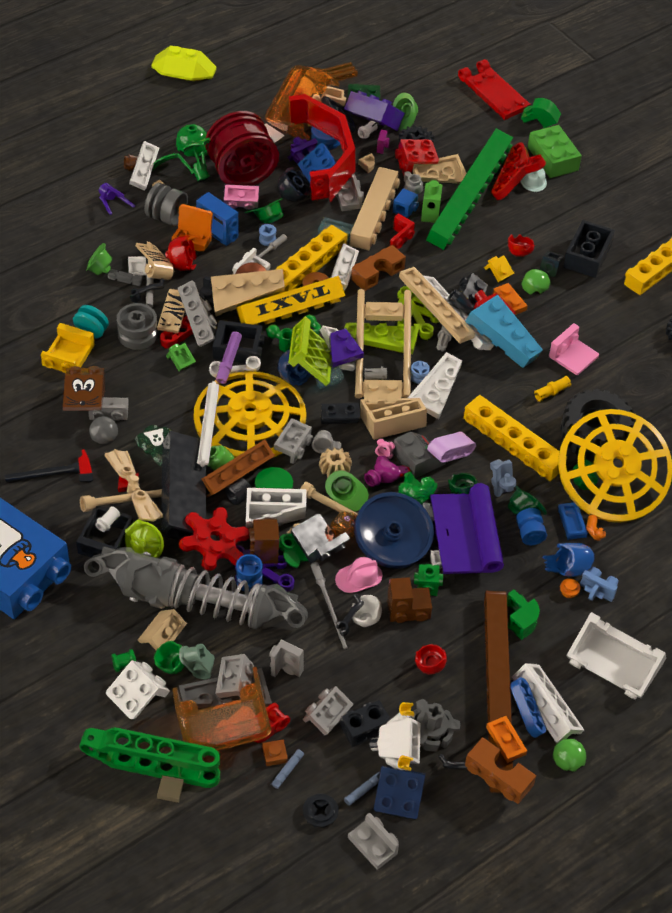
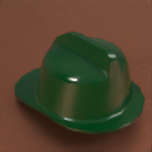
[508,486,547,515]

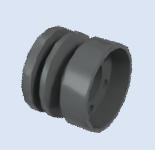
[145,182,188,226]

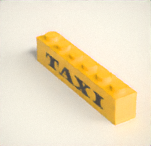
[236,276,345,325]

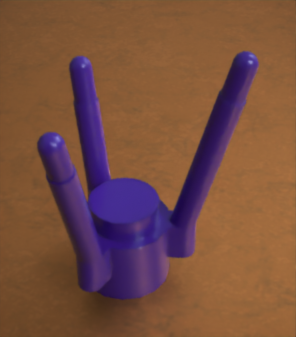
[99,183,135,215]

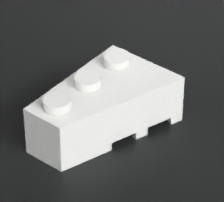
[246,488,306,530]

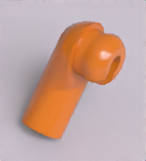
[586,515,606,540]

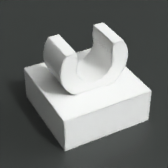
[128,256,147,275]

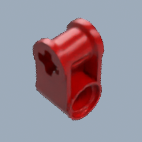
[250,703,291,743]

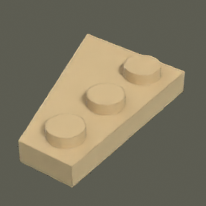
[412,154,467,183]

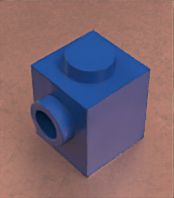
[393,188,419,219]

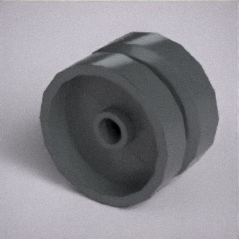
[117,303,158,350]

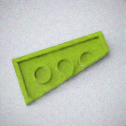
[344,323,420,355]

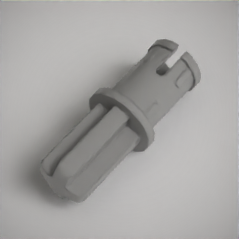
[436,325,452,351]

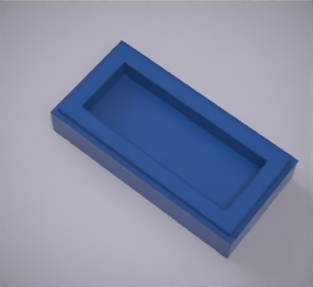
[558,503,588,540]

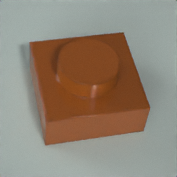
[262,739,288,766]

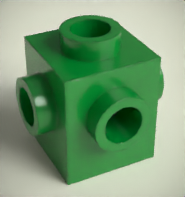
[414,564,443,596]

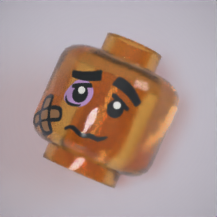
[330,511,357,539]

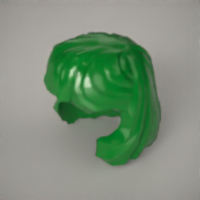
[398,472,437,505]

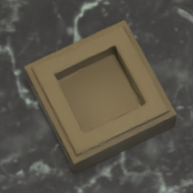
[157,776,184,803]

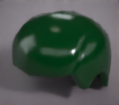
[448,473,478,494]

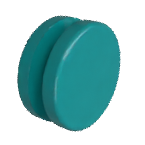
[73,305,109,338]

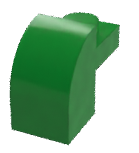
[521,98,561,128]
[507,590,540,640]

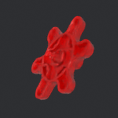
[179,507,249,571]

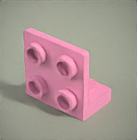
[549,323,599,375]

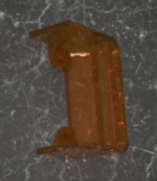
[265,65,340,140]
[173,667,271,751]

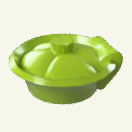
[125,519,164,558]

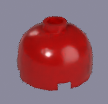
[165,235,196,271]

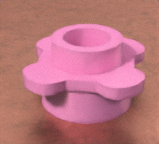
[375,439,395,459]

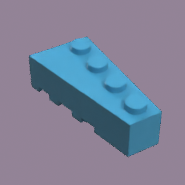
[465,295,543,368]

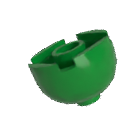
[176,124,207,157]

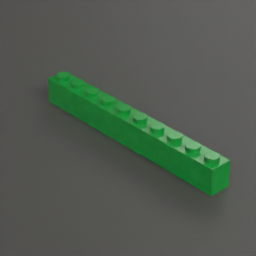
[426,128,513,250]

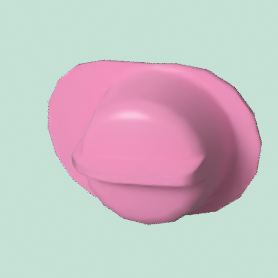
[335,557,383,593]

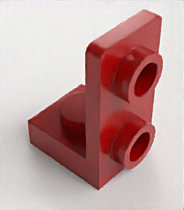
[390,213,415,249]

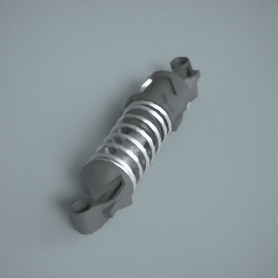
[84,547,308,630]

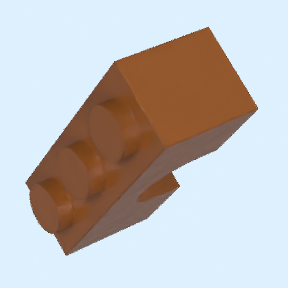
[351,245,406,291]
[465,737,537,804]

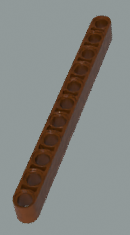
[484,591,513,793]

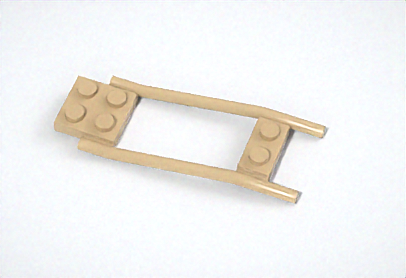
[355,289,411,402]

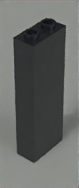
[161,431,206,540]

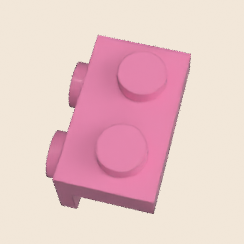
[224,185,259,209]

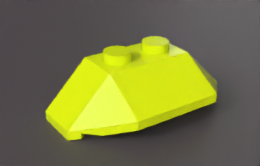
[151,45,216,81]

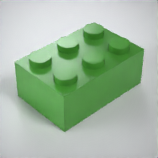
[528,125,582,178]

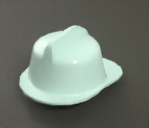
[520,168,547,192]

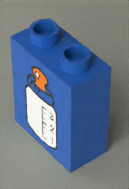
[0,498,71,619]

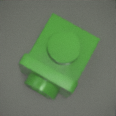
[166,343,196,371]

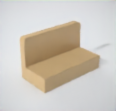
[138,609,187,650]

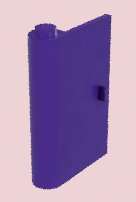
[430,483,504,574]

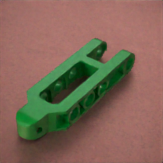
[79,727,220,788]

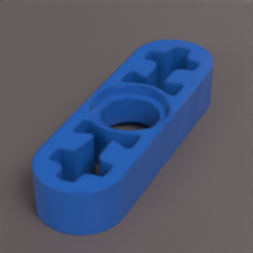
[510,677,546,738]

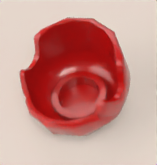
[508,234,534,257]
[415,644,447,675]

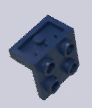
[374,765,426,819]

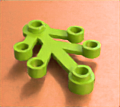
[397,286,439,340]

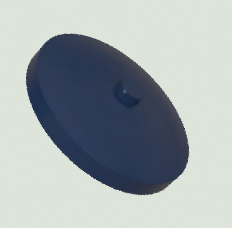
[354,492,434,569]

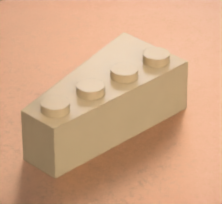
[211,269,285,316]

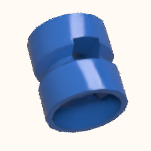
[516,508,547,545]
[236,554,263,592]

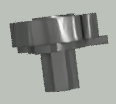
[409,699,460,752]

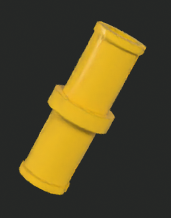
[534,376,571,401]

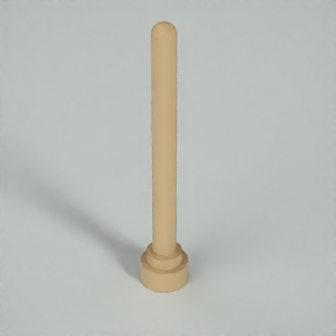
[301,482,358,520]
[80,489,162,512]

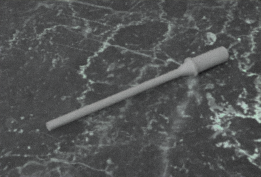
[258,234,287,258]
[311,562,347,649]

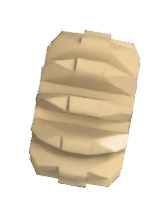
[319,447,352,477]

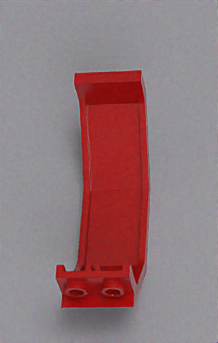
[289,94,355,202]

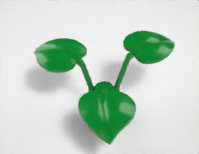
[152,138,210,181]

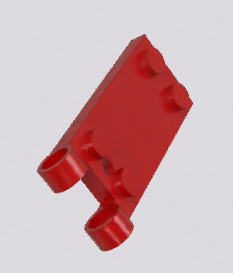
[458,59,530,120]

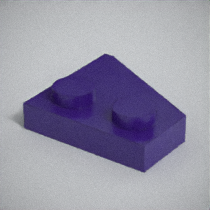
[329,328,364,368]

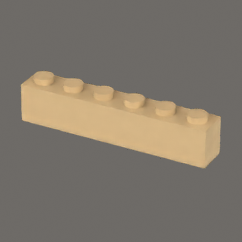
[350,167,400,250]

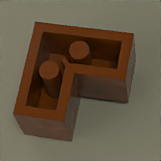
[249,519,279,564]
[387,577,432,623]

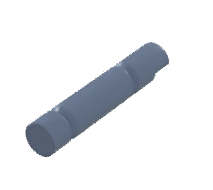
[272,749,304,789]
[344,772,380,806]

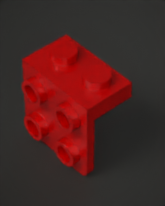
[395,139,439,175]

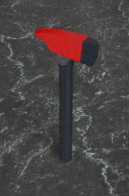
[5,449,93,482]

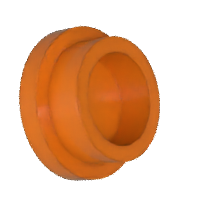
[560,579,580,598]

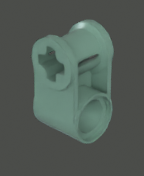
[179,644,215,680]

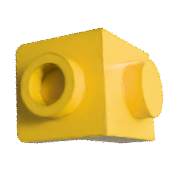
[484,255,514,282]

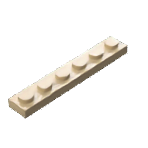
[399,267,475,343]

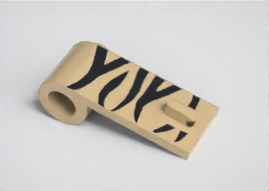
[135,242,173,280]
[157,289,185,333]

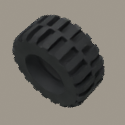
[560,389,635,461]

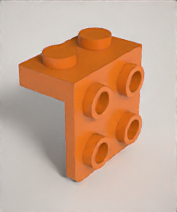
[171,204,213,252]

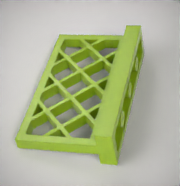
[288,316,332,386]

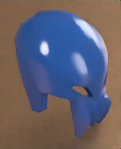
[542,543,594,577]

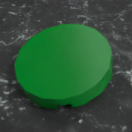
[255,467,293,489]

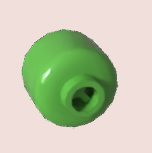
[208,445,234,471]

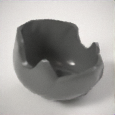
[89,416,118,444]

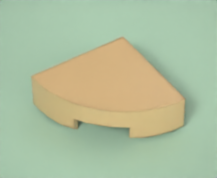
[358,153,375,173]

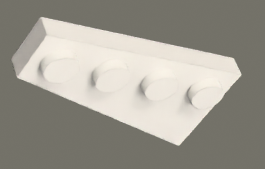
[408,352,462,419]

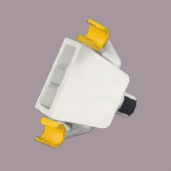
[370,702,421,771]

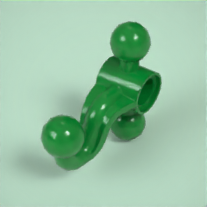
[266,314,321,352]

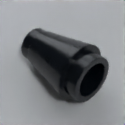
[447,289,474,314]

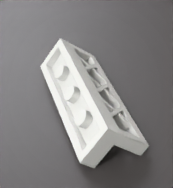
[512,663,584,743]

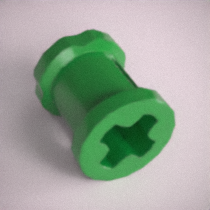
[111,649,136,672]

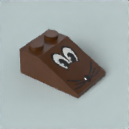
[63,366,105,411]

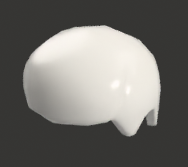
[352,595,382,627]

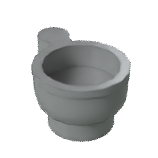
[404,171,423,194]
[312,430,341,454]

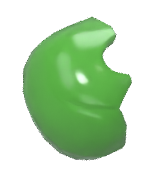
[521,269,550,294]
[553,739,586,772]

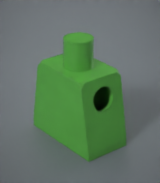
[421,180,442,223]

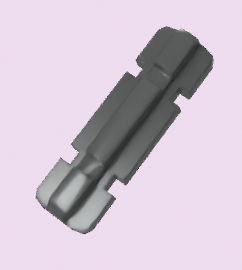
[108,269,142,286]

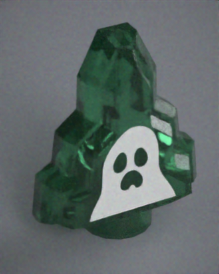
[135,425,172,466]

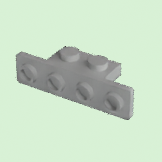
[178,280,217,347]

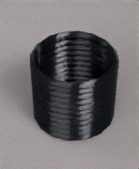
[225,478,251,505]

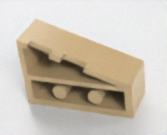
[360,398,427,440]

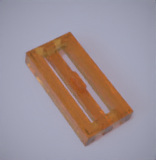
[322,62,358,83]

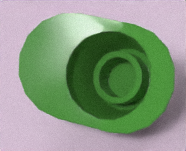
[393,93,418,131]
[86,243,112,275]
[325,470,369,511]

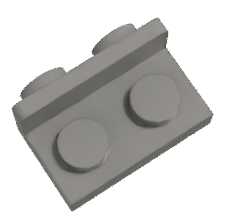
[337,174,364,211]
[89,398,129,420]
[274,418,313,464]
[269,639,304,677]
[215,654,254,701]
[303,686,353,735]
[348,813,399,870]

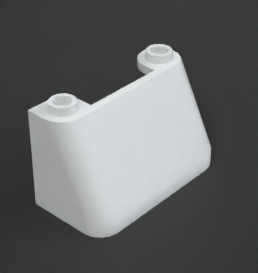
[566,612,666,700]

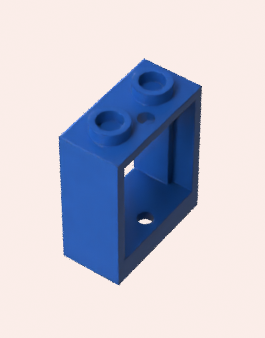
[196,192,238,246]

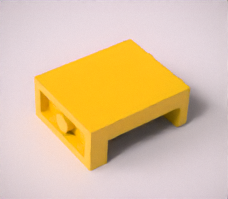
[41,323,95,373]

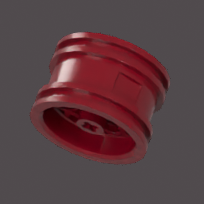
[205,111,279,186]

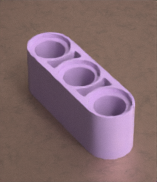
[427,432,476,463]

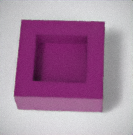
[377,130,390,154]

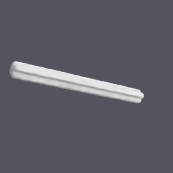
[197,381,219,467]

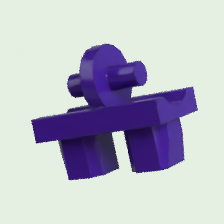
[288,137,318,164]

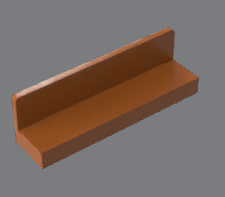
[201,439,275,498]

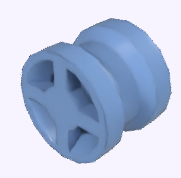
[259,224,276,246]
[411,361,430,384]

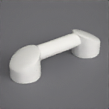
[209,356,261,378]

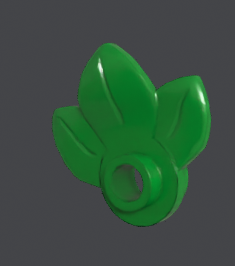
[279,533,308,568]

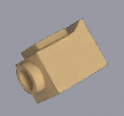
[321,86,346,106]

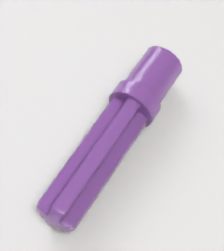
[215,332,242,384]

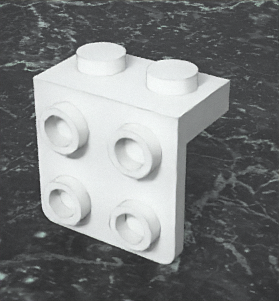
[106,660,170,719]

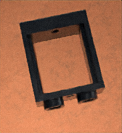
[213,320,265,363]
[76,506,133,558]

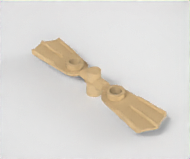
[105,449,163,522]

